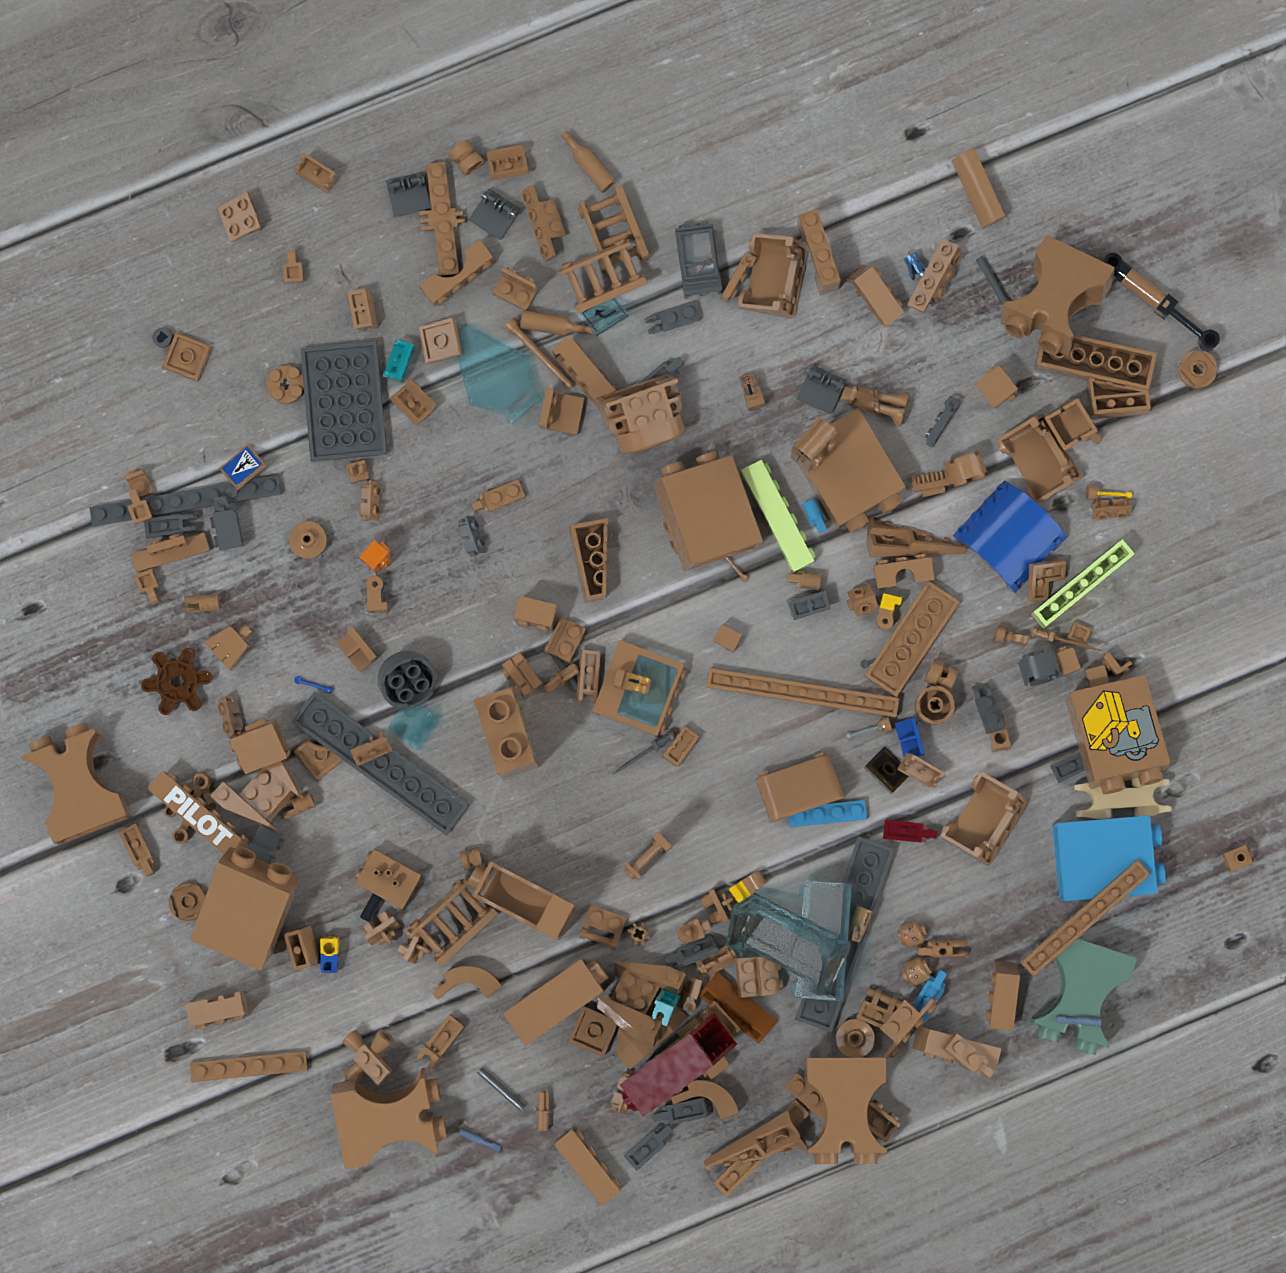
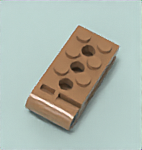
[790,417,837,473]

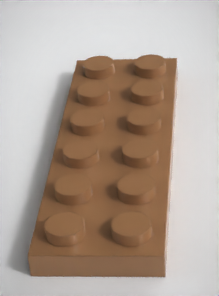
[864,581,960,697]

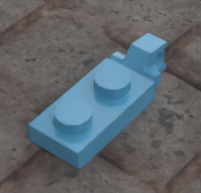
[913,970,947,1023]

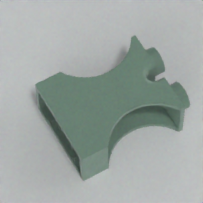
[1030,938,1137,1055]

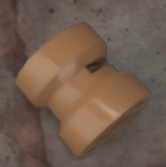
[460,848,483,871]

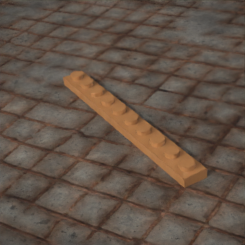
[706,668,899,718]

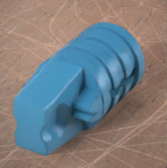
[801,497,827,533]

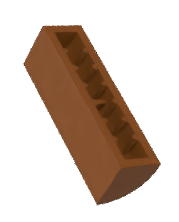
[699,972,777,1044]

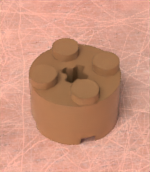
[944,450,987,487]
[914,686,955,726]

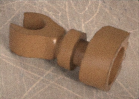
[993,626,1029,646]

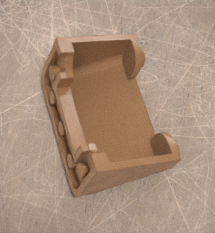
[737,233,807,319]
[996,414,1081,504]
[756,752,845,823]
[940,771,1027,866]

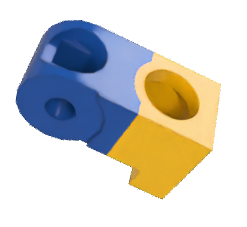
[320,936,340,973]

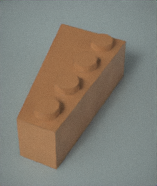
[552,335,619,409]
[568,518,608,603]
[912,1027,1001,1071]

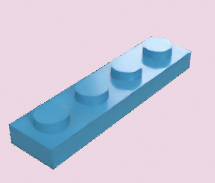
[789,800,867,828]

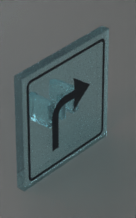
[580,298,629,336]

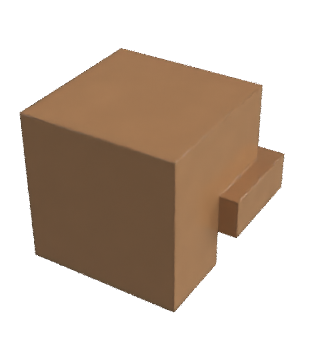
[975,365,1019,409]

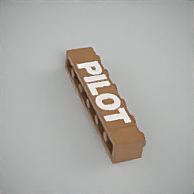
[147,771,251,854]

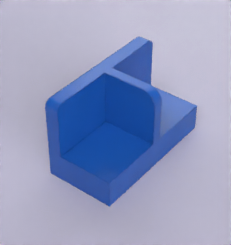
[894,717,925,757]

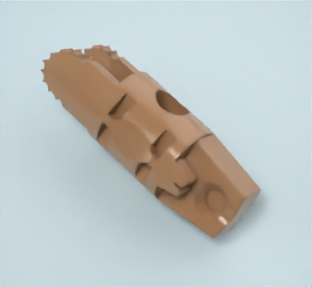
[918,939,968,958]

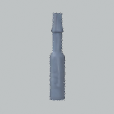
[1056,1016,1101,1026]
[459,1128,501,1153]

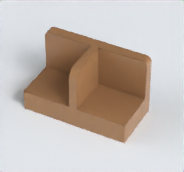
[337,627,378,672]

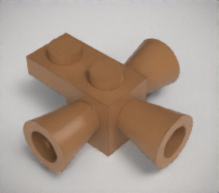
[343,1029,394,1086]

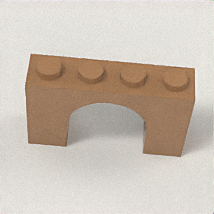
[797,209,841,295]

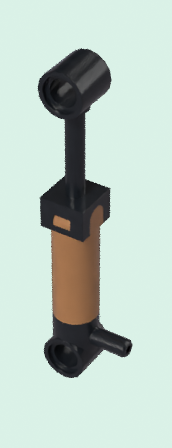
[1102,252,1220,352]

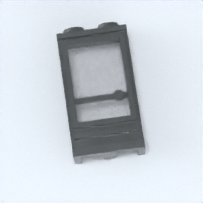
[675,221,722,299]

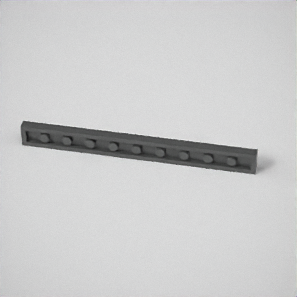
[89,475,281,527]

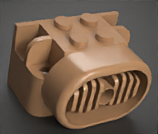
[596,373,685,453]

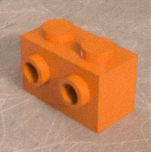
[359,540,392,574]

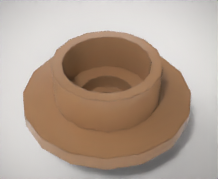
[289,521,327,559]

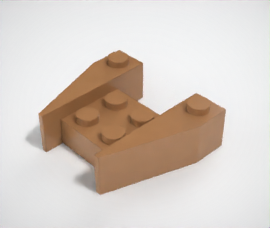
[210,760,305,831]
[597,961,686,1048]

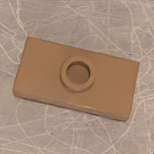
[662,725,700,768]

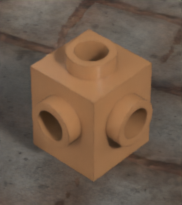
[847,584,879,617]

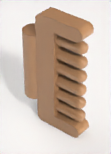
[911,469,951,497]

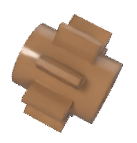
[627,923,650,946]

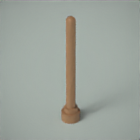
[503,317,573,389]

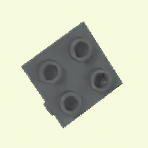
[386,172,431,217]
[468,189,521,240]
[796,365,846,414]

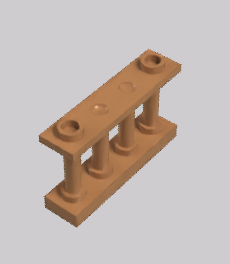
[577,185,649,275]
[559,238,647,314]
[624,832,672,880]
[407,878,498,967]

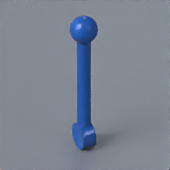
[294,676,333,694]

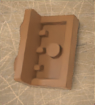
[486,145,529,181]
[390,379,436,426]
[867,1100,901,1143]

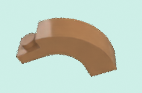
[432,966,503,1000]
[671,1079,739,1120]

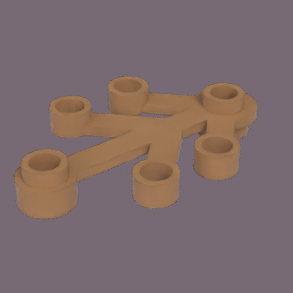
[164,772,219,844]

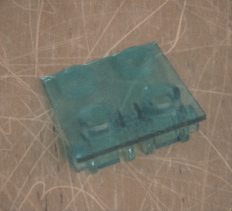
[386,706,440,751]

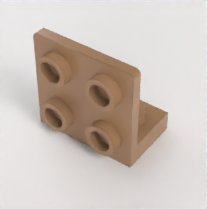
[493,267,537,310]
[539,388,584,435]

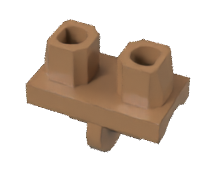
[700,889,735,924]
[363,911,401,946]
[677,919,711,943]
[398,927,432,964]

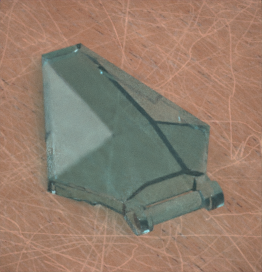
[457,324,542,424]

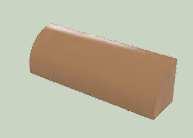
[952,148,1005,229]

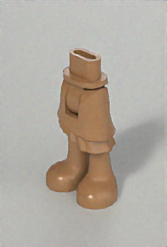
[841,385,910,427]

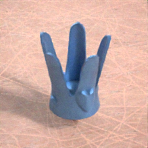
[904,251,926,280]

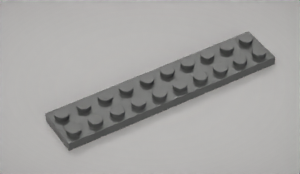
[292,691,469,836]
[795,836,895,1033]

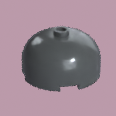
[378,650,437,709]

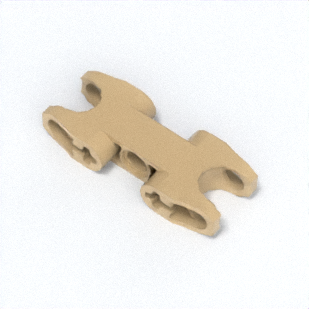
[1073,778,1172,820]

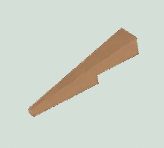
[867,516,967,557]
[704,1111,808,1170]

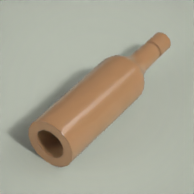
[561,131,616,193]
[520,310,593,336]

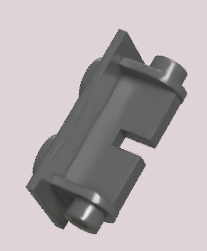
[458,516,486,557]

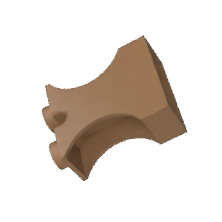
[1000,235,1115,357]
[21,723,132,844]
[467,861,576,940]
[804,1058,887,1164]
[331,1068,448,1169]

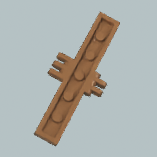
[419,162,465,277]

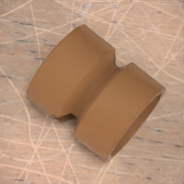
[449,140,484,176]
[924,659,959,691]

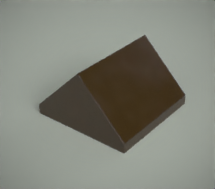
[864,746,909,794]

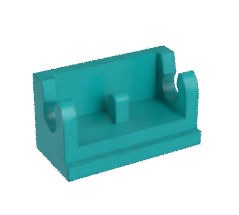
[382,339,415,383]
[652,989,680,1027]

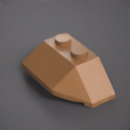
[617,1002,688,1069]

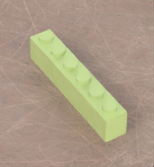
[741,460,816,574]
[1031,539,1134,629]

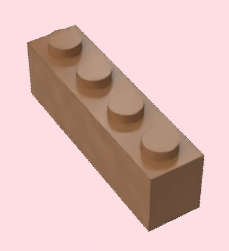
[554,1128,621,1206]

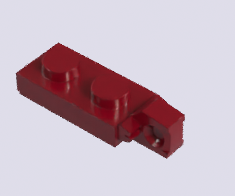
[883,820,937,843]

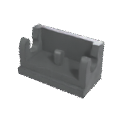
[787,589,831,620]

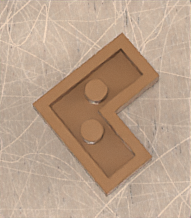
[1028,559,1066,602]

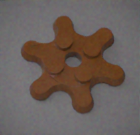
[141,648,213,715]

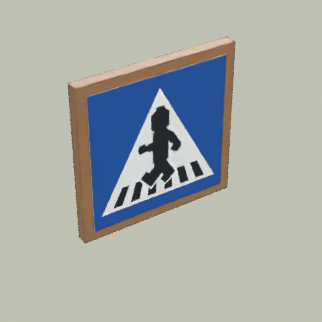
[219,444,266,490]

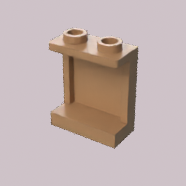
[229,718,291,774]

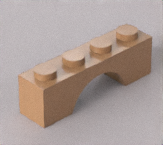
[419,239,494,306]

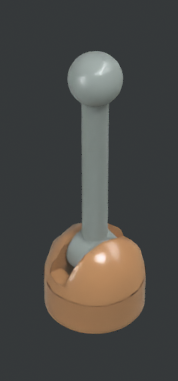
[846,716,892,740]

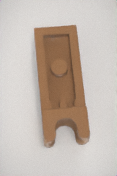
[417,1014,464,1069]

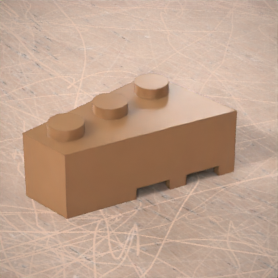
[845,265,904,326]

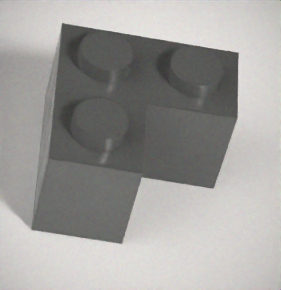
[247,825,284,864]

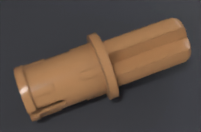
[543,664,579,693]
[536,1092,551,1131]

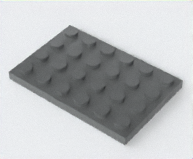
[300,341,387,462]

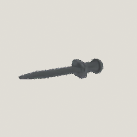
[612,731,675,775]

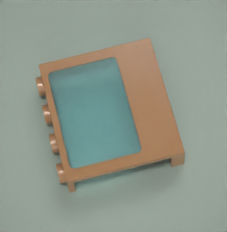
[592,640,686,737]

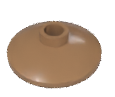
[836,1019,875,1058]

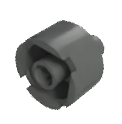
[1018,648,1062,686]

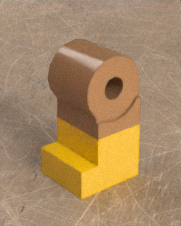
[876,593,902,631]
[728,870,767,904]

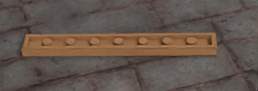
[1020,860,1151,977]

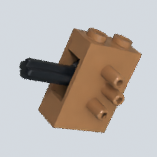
[355,849,422,922]

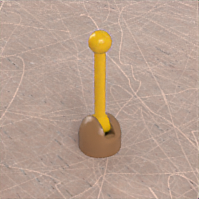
[1086,485,1133,500]

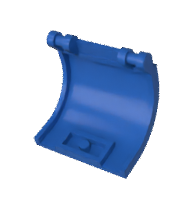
[953,480,1067,593]

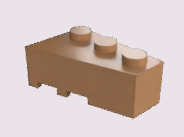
[1086,377,1151,420]
[986,960,1020,1031]
[185,991,249,1029]

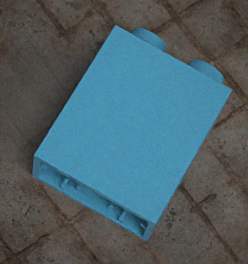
[1052,816,1166,902]

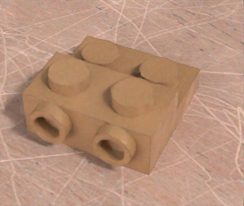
[735,955,783,998]

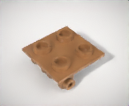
[218,192,261,242]

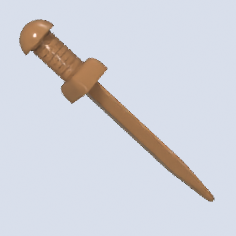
[1030,627,1103,651]

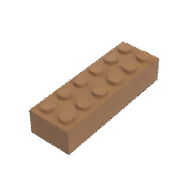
[1034,334,1157,390]

